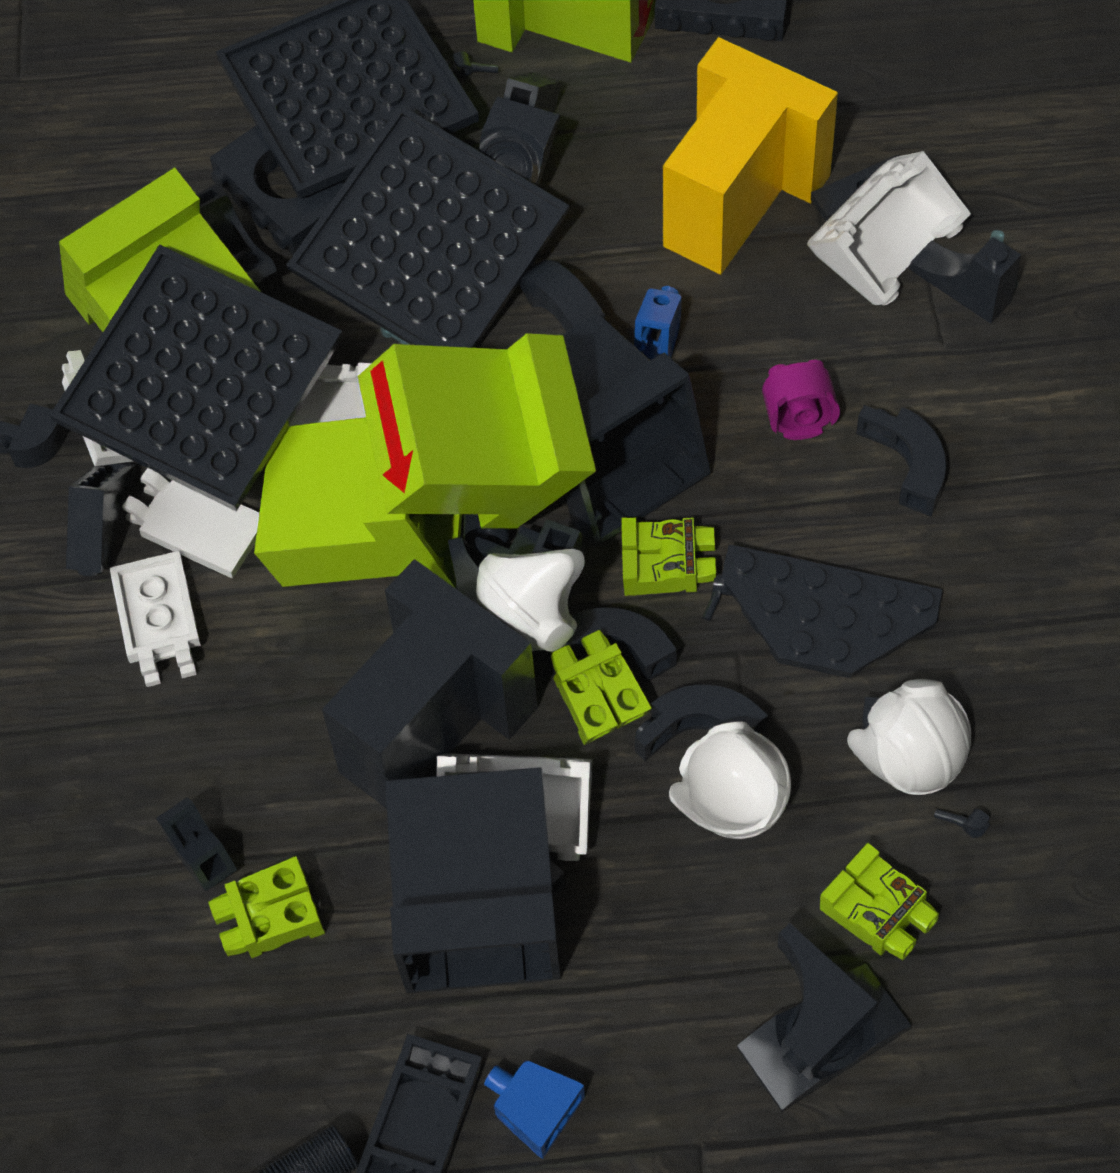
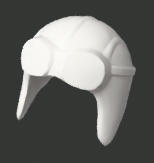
[476,549,585,651]
[847,679,971,795]
[669,722,791,839]

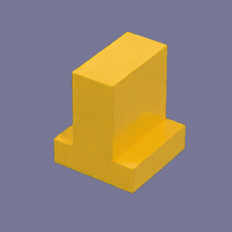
[663,37,838,275]

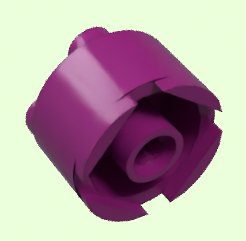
[762,360,840,440]

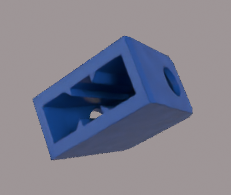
[634,286,682,361]
[484,1061,585,1159]

